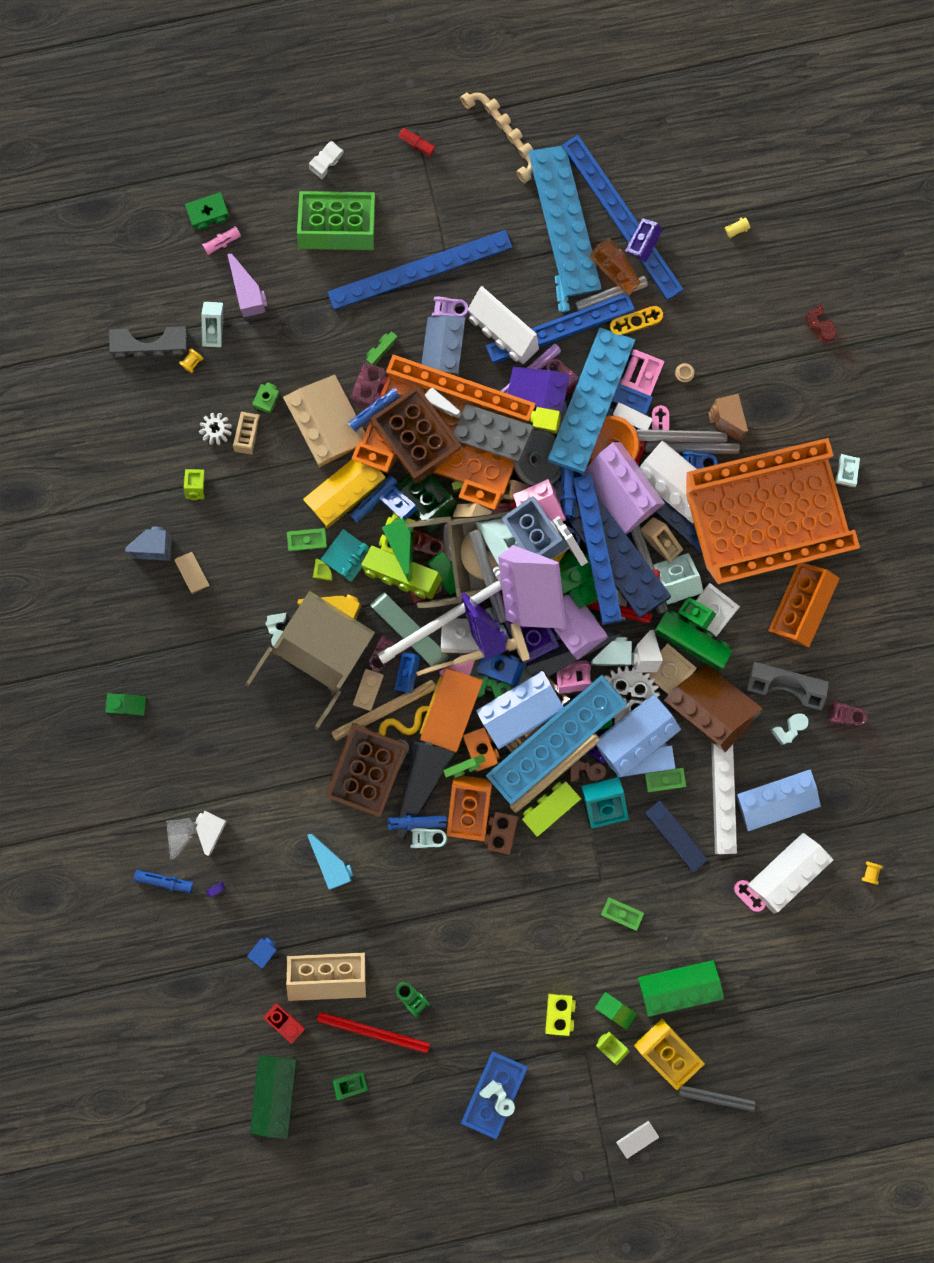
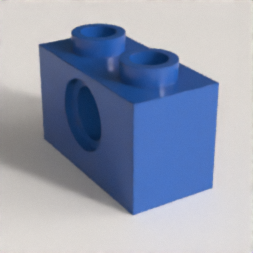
[477,652,525,686]

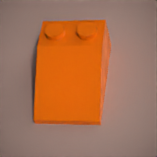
[447,775,492,841]

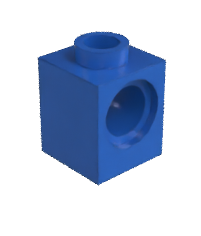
[247,937,278,969]

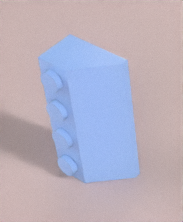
[476,671,564,749]
[596,694,681,777]
[735,770,821,831]

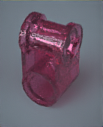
[545,359,580,394]
[369,635,395,673]
[828,702,867,727]

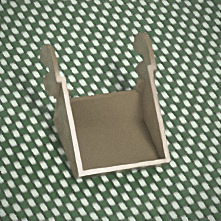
[406,511,511,608]
[245,591,375,730]

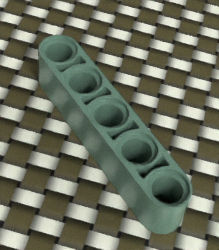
[370,592,450,667]

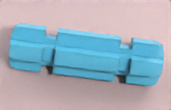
[555,275,570,312]

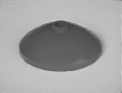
[513,430,561,486]

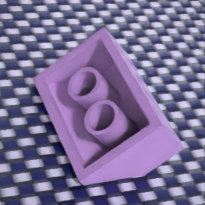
[554,594,608,660]

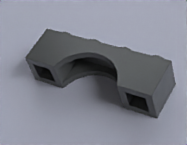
[109,326,188,358]
[747,662,829,710]

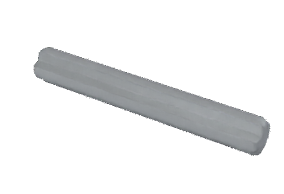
[576,277,648,311]

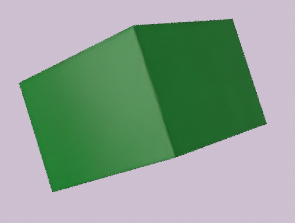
[595,992,637,1030]
[333,1072,368,1100]

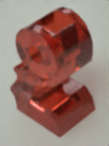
[804,304,837,342]

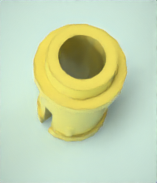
[725,218,750,238]

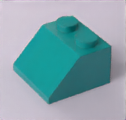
[582,777,629,829]

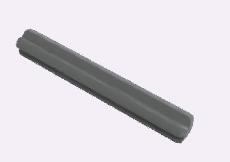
[679,1086,756,1112]

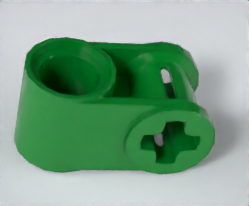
[396,981,431,1018]

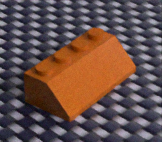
[768,563,840,648]

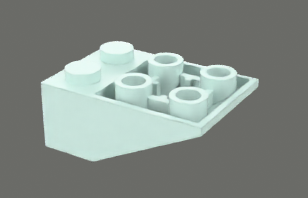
[475,516,521,565]

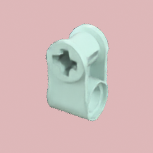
[410,828,447,848]

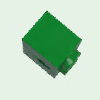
[185,192,230,230]

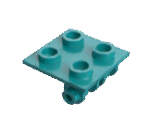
[320,529,370,582]

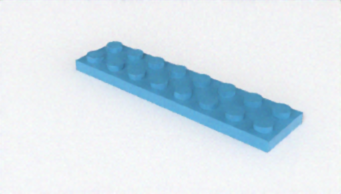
[528,146,602,297]
[548,328,635,474]
[486,675,628,804]

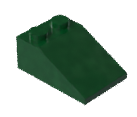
[395,474,457,533]

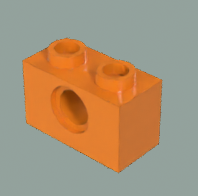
[463,727,500,772]

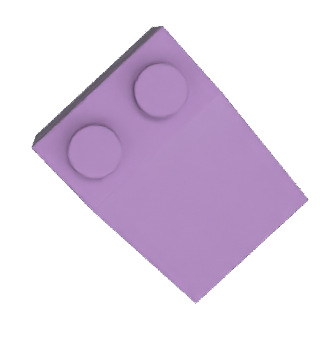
[228,254,268,317]

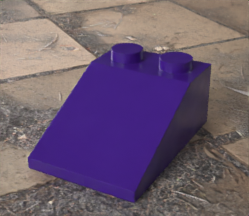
[507,367,570,415]
[461,593,507,659]
[503,621,559,663]

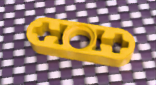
[610,306,663,335]

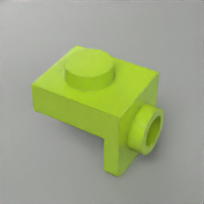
[596,1032,630,1065]

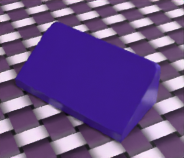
[625,218,663,262]

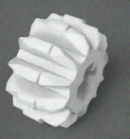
[199,413,232,445]

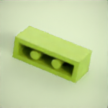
[522,782,581,837]

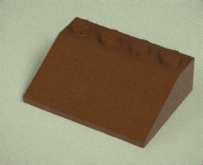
[370,386,462,485]
[664,664,763,753]
[325,722,408,817]

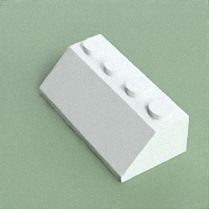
[467,286,539,364]
[639,441,697,523]
[748,833,833,914]

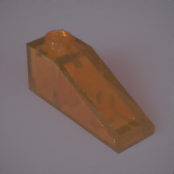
[588,237,641,296]

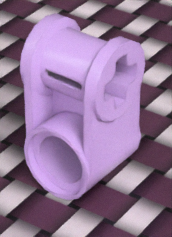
[432,297,468,319]

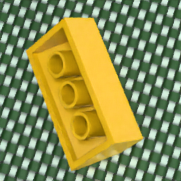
[303,460,386,529]

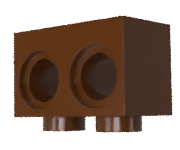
[484,812,518,855]

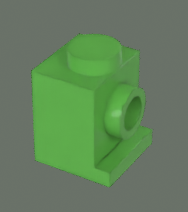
[252,383,280,414]

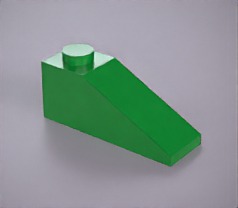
[382,517,414,582]

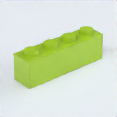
[361,546,442,599]

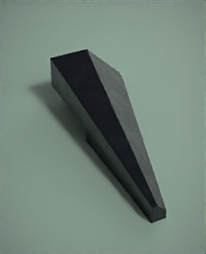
[525,629,622,677]
[396,741,456,839]

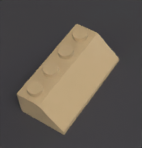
[286,953,366,1001]

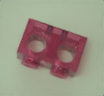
[350,362,388,407]

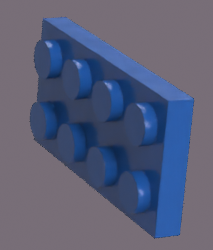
[461,1051,528,1140]

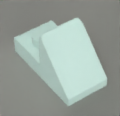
[835,454,860,488]

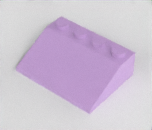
[581,442,665,535]
[498,545,566,628]

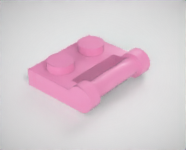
[619,349,664,396]
[557,660,592,694]

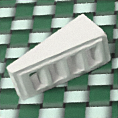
[425,388,462,419]

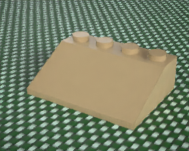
[283,375,365,468]

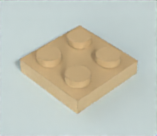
[643,643,697,695]

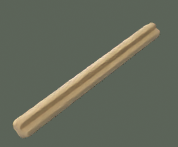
[332,680,436,741]
[510,733,600,813]

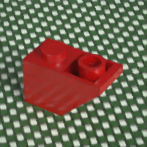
[263,1003,306,1044]

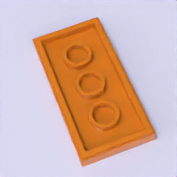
[420,667,483,752]

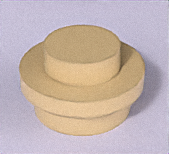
[675,363,694,383]

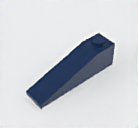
[643,800,708,872]

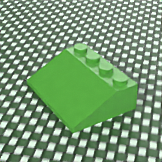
[297,191,375,250]

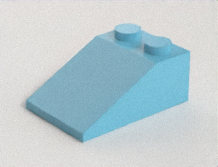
[307,834,354,890]

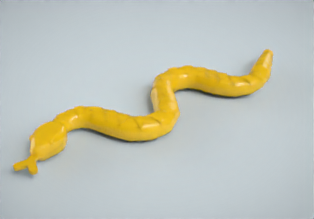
[378,705,429,736]

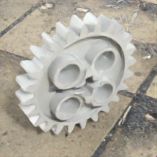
[605,665,660,724]

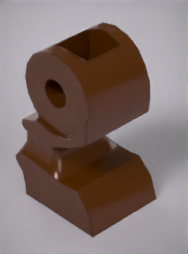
[569,760,606,783]

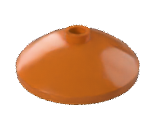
[589,416,639,463]

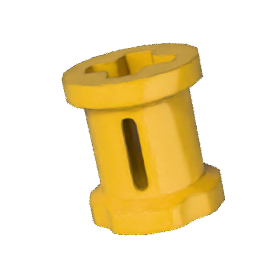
[179,348,203,374]
[862,862,883,885]

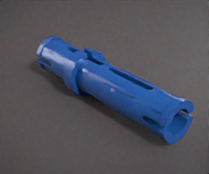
[348,388,401,432]
[561,467,576,519]
[349,475,399,523]
[388,815,447,831]
[134,870,193,894]

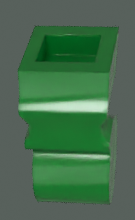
[477,676,512,699]

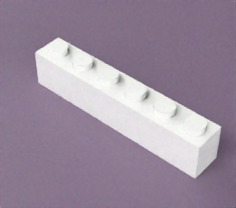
[711,742,737,854]

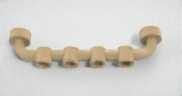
[460,92,533,183]

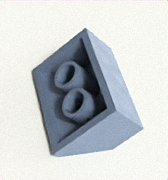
[422,315,465,377]
[502,496,569,559]
[125,527,172,561]

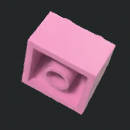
[513,479,566,523]

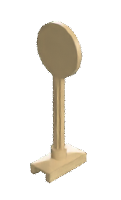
[416,623,530,676]

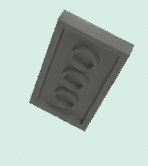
[453,404,536,463]

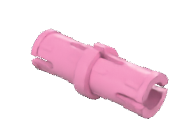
[202,226,241,255]

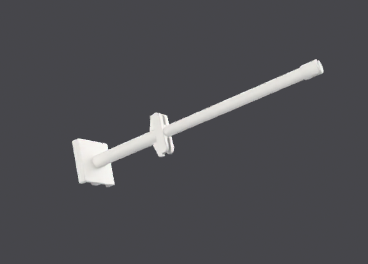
[377,516,588,664]

